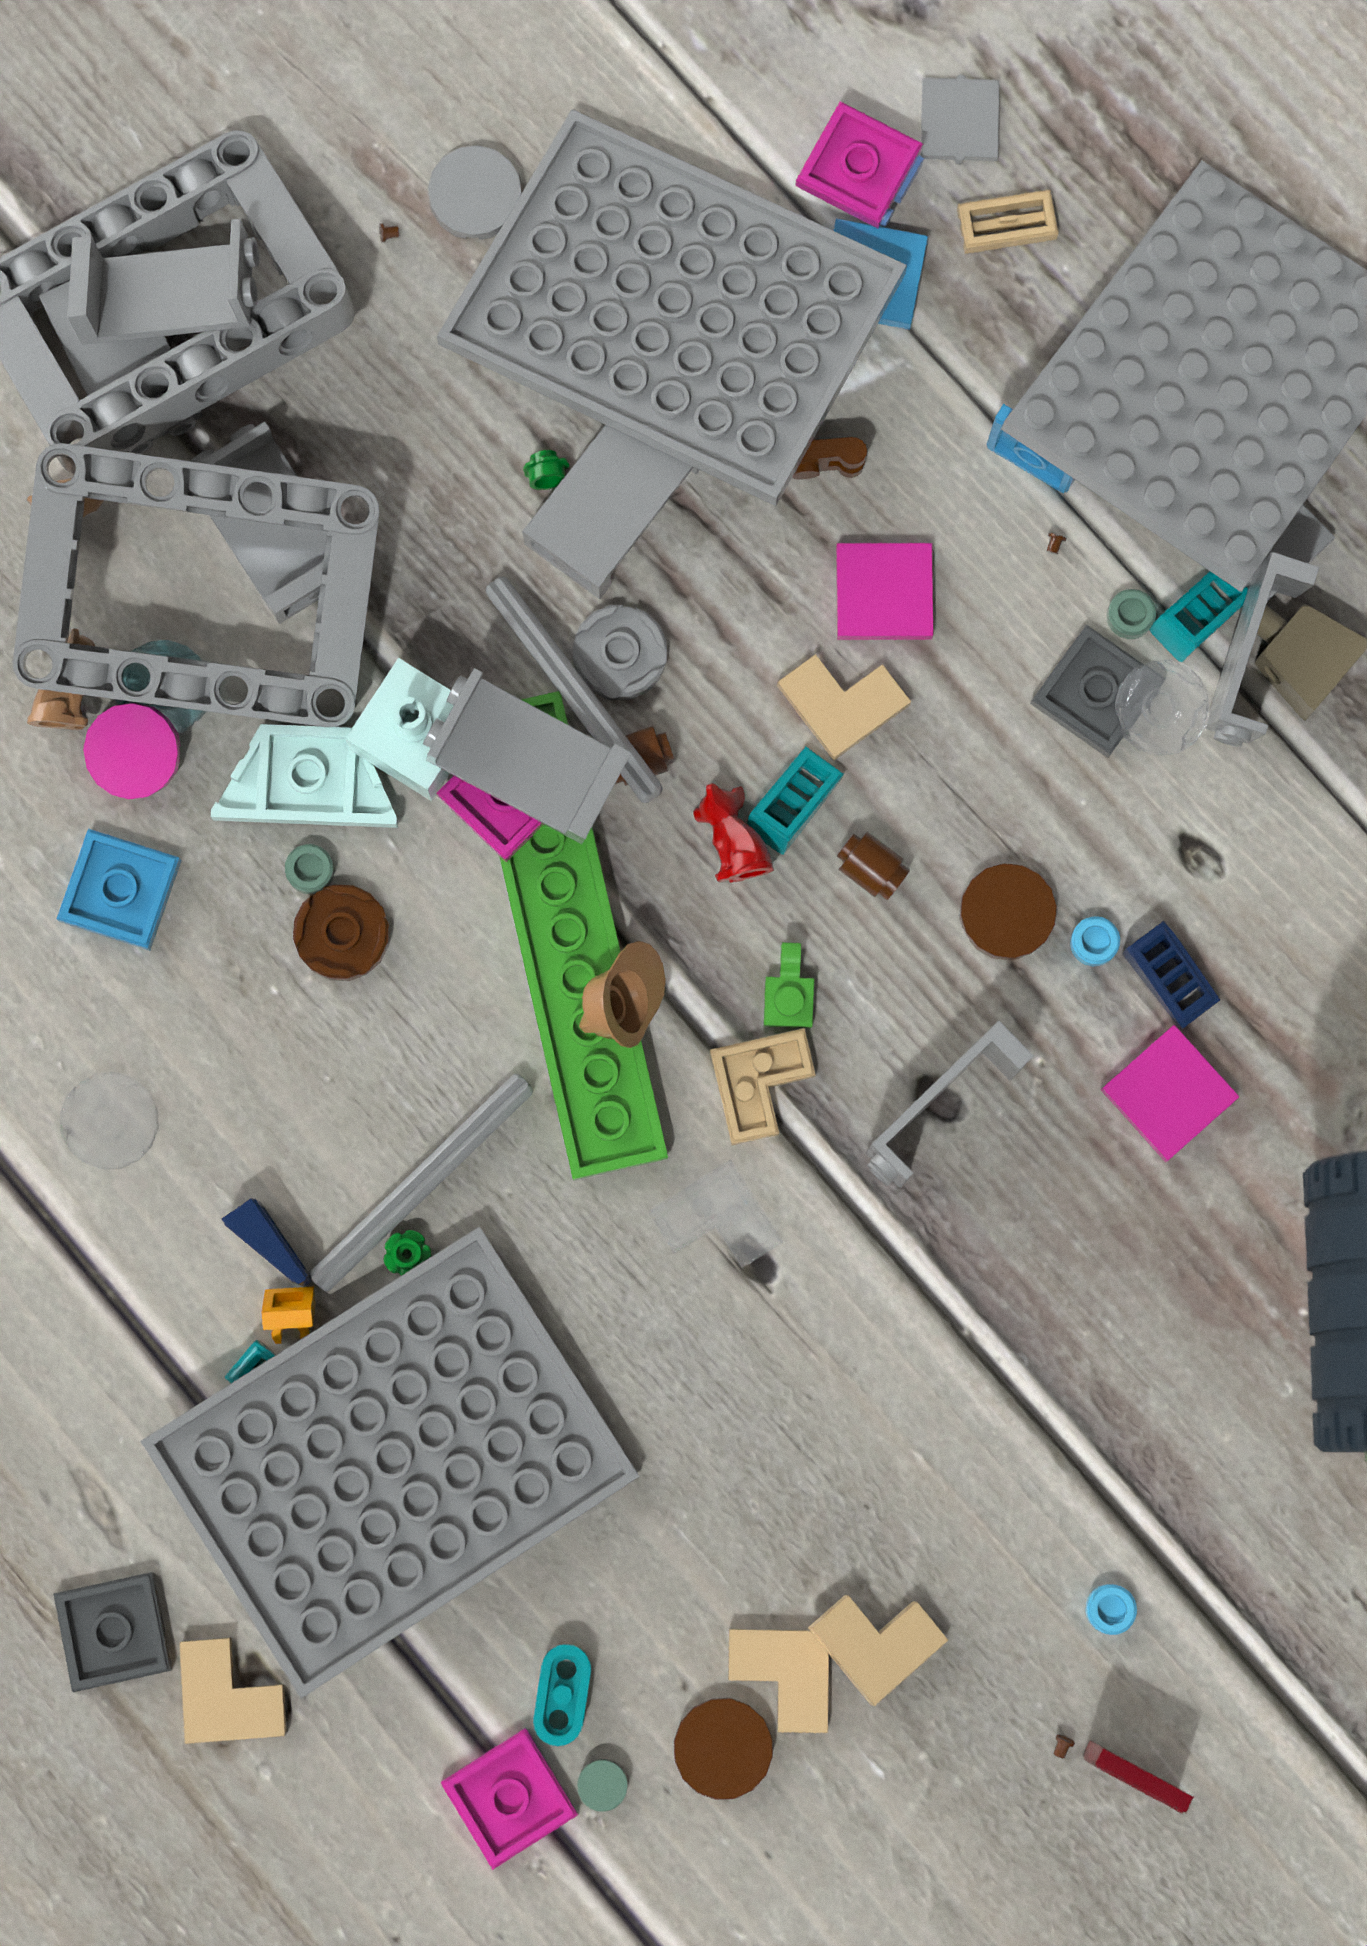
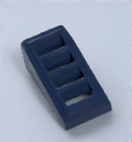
[1122,921,1220,1030]
[221,1198,312,1287]

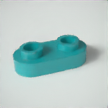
[533,1644,591,1746]

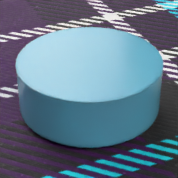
[1070,916,1120,967]
[1085,1584,1137,1635]

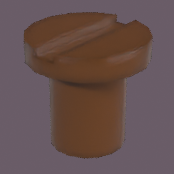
[379,223,399,243]
[1046,533,1067,554]
[1053,1734,1075,1759]

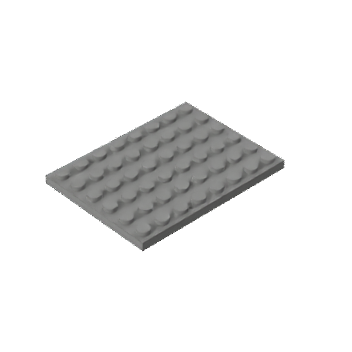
[437,109,907,506]
[1001,161,1367,592]
[140,1226,640,1699]

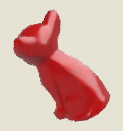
[693,783,774,883]

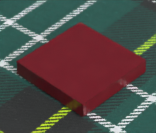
[1083,1740,1194,1814]

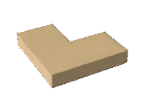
[777,654,911,761]
[710,1028,816,1146]
[808,1595,948,1706]
[728,1629,829,1733]
[179,1638,287,1744]

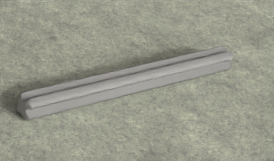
[486,576,663,803]
[309,1074,533,1292]

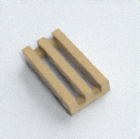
[957,190,1058,254]

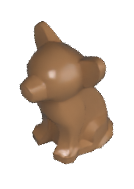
[27,629,96,730]

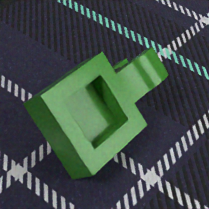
[763,942,814,1028]

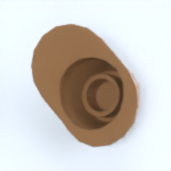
[579,941,666,1048]

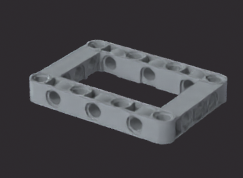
[0,131,355,474]
[13,443,379,727]

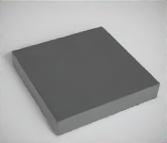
[1030,625,1164,758]
[53,1572,172,1693]

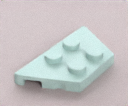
[211,724,398,828]

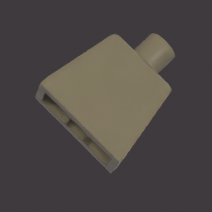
[1255,604,1367,721]

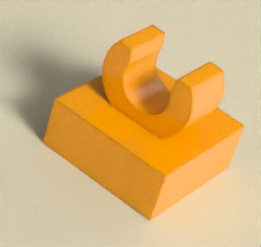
[261,1286,316,1344]

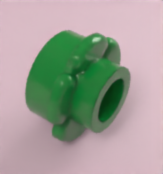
[523,450,569,490]
[383,1230,432,1276]

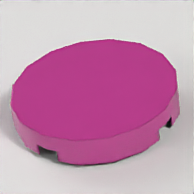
[83,703,181,800]

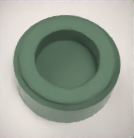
[1106,589,1156,640]
[285,844,334,894]
[577,1759,628,1812]

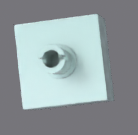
[345,658,454,801]

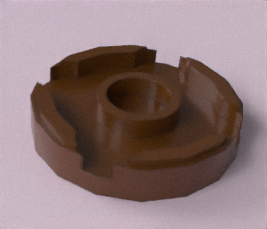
[959,863,1057,961]
[293,884,390,981]
[674,1698,773,1800]

